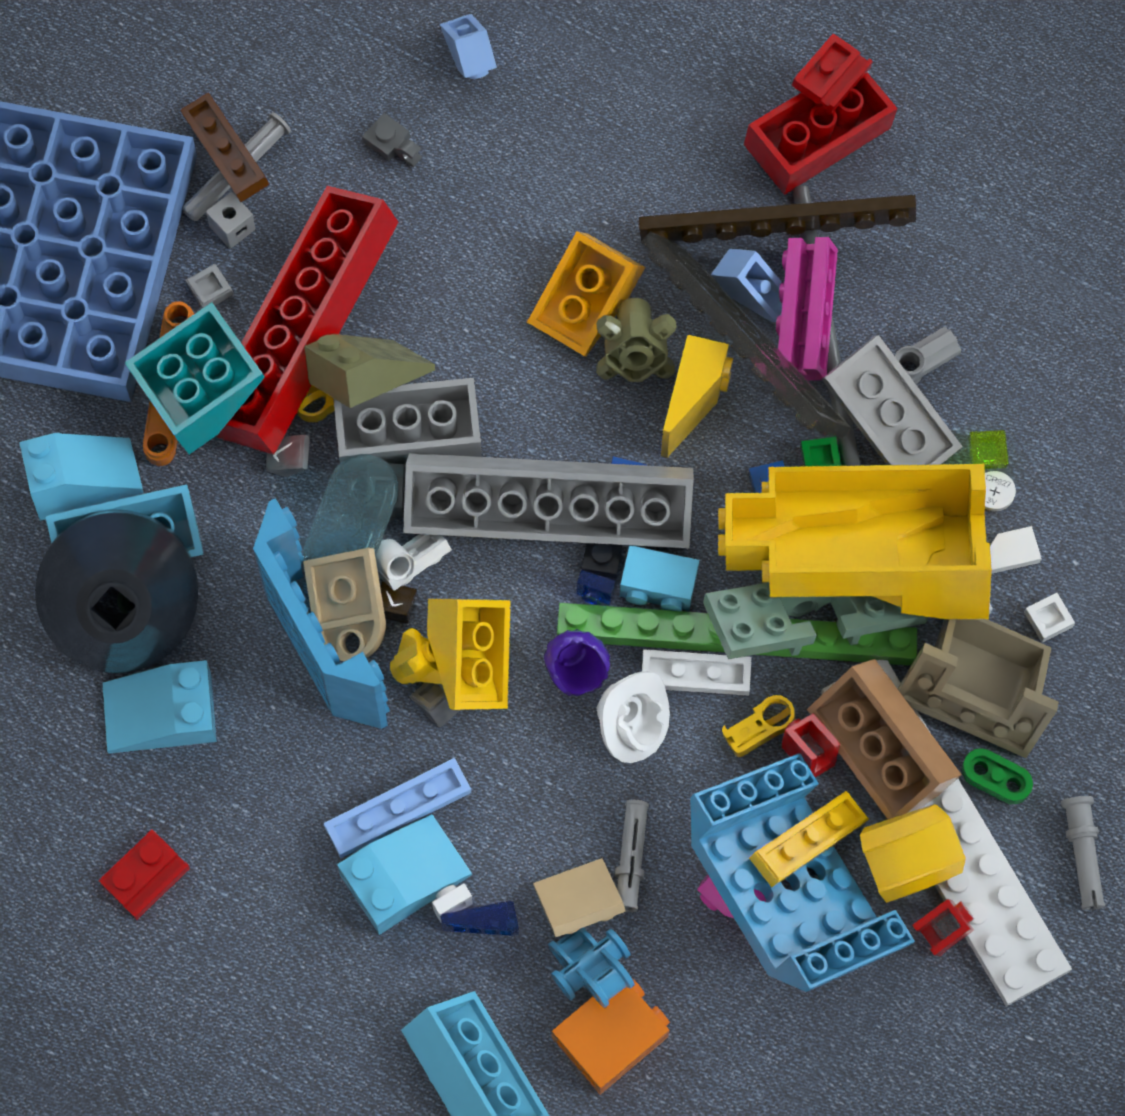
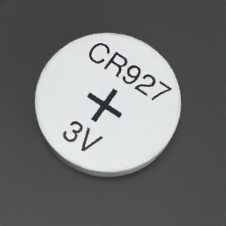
[985,471,1016,511]

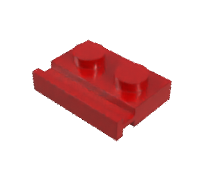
[792,33,873,114]
[98,829,190,920]

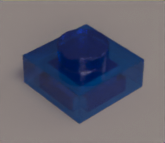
[576,570,615,605]

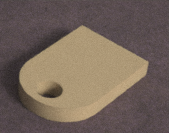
[303,548,386,661]

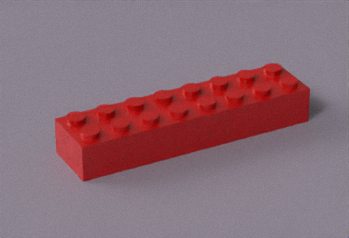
[217,186,399,455]

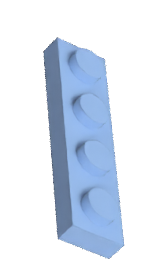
[324,758,471,858]

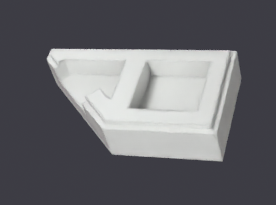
[990,526,1042,574]

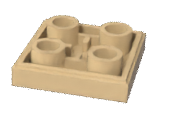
[533,858,626,937]

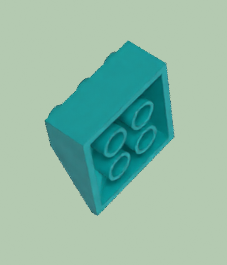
[125,302,265,454]

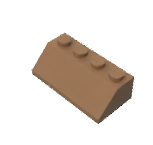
[807,659,962,819]

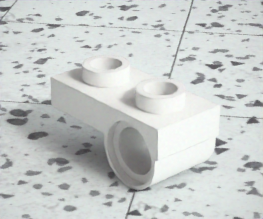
[374,534,452,591]

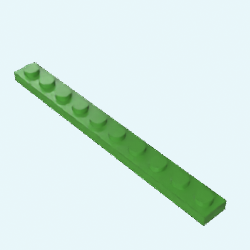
[557,603,917,666]

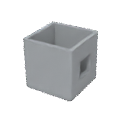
[206,192,256,249]

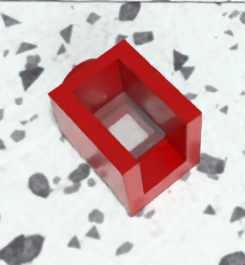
[781,713,841,778]
[912,899,974,957]

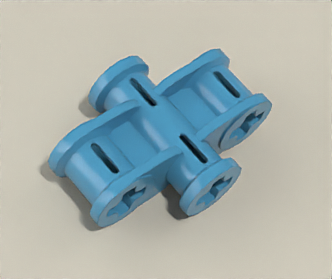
[548,927,635,1008]

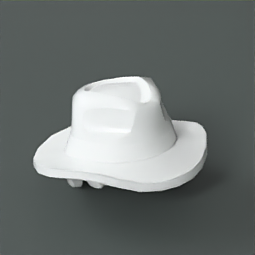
[596,671,670,763]

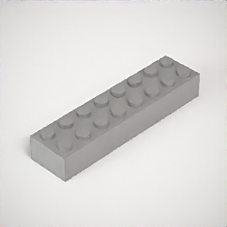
[403,453,694,548]

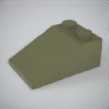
[305,334,435,408]

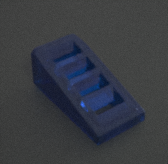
[440,900,519,936]

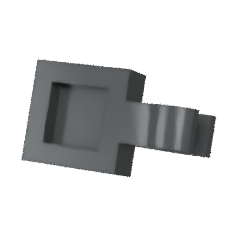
[362,113,422,168]

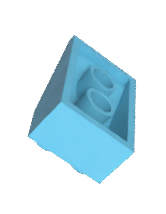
[19,433,144,521]
[103,660,217,754]
[337,814,472,935]

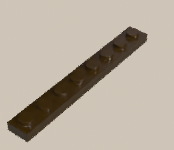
[639,195,916,246]

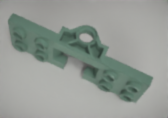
[703,582,928,660]

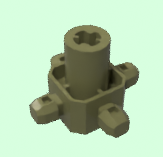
[596,298,677,382]

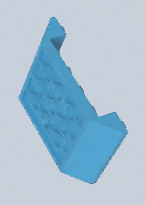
[253,498,390,729]
[690,753,915,992]

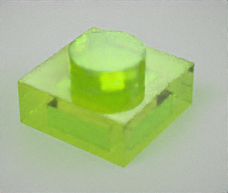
[968,430,1009,469]

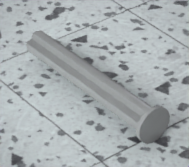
[183,112,291,221]

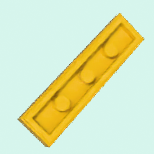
[749,791,869,887]

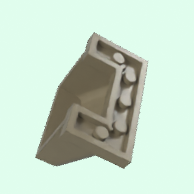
[898,619,1059,758]

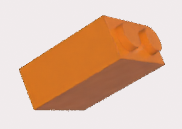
[552,978,670,1095]

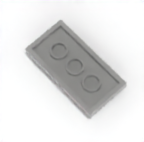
[822,335,963,465]

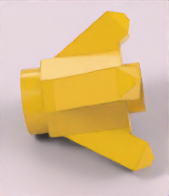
[390,628,442,684]

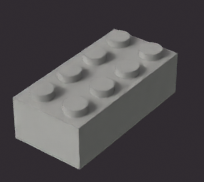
[334,378,482,473]

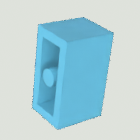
[620,545,700,612]

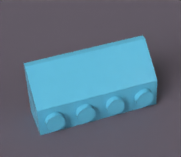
[45,484,204,557]
[401,991,549,1116]

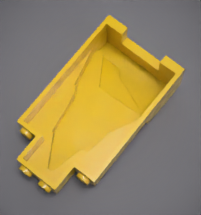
[718,464,992,619]

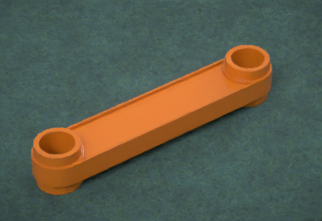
[143,301,194,466]

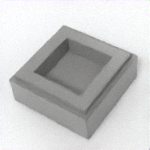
[185,264,234,308]

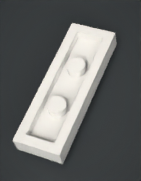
[642,649,751,696]

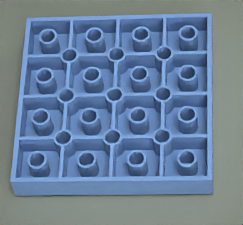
[0,101,197,402]

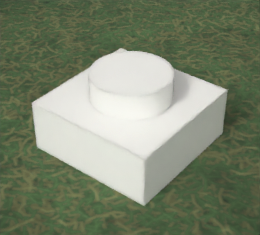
[1024,593,1075,643]
[432,884,473,923]

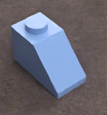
[440,14,497,79]
[711,249,782,323]

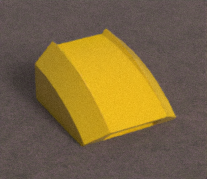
[860,804,966,903]

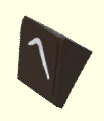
[380,581,417,624]

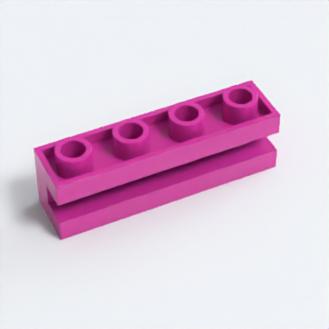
[773,237,838,381]

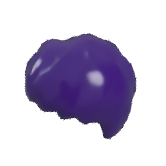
[544,629,610,696]

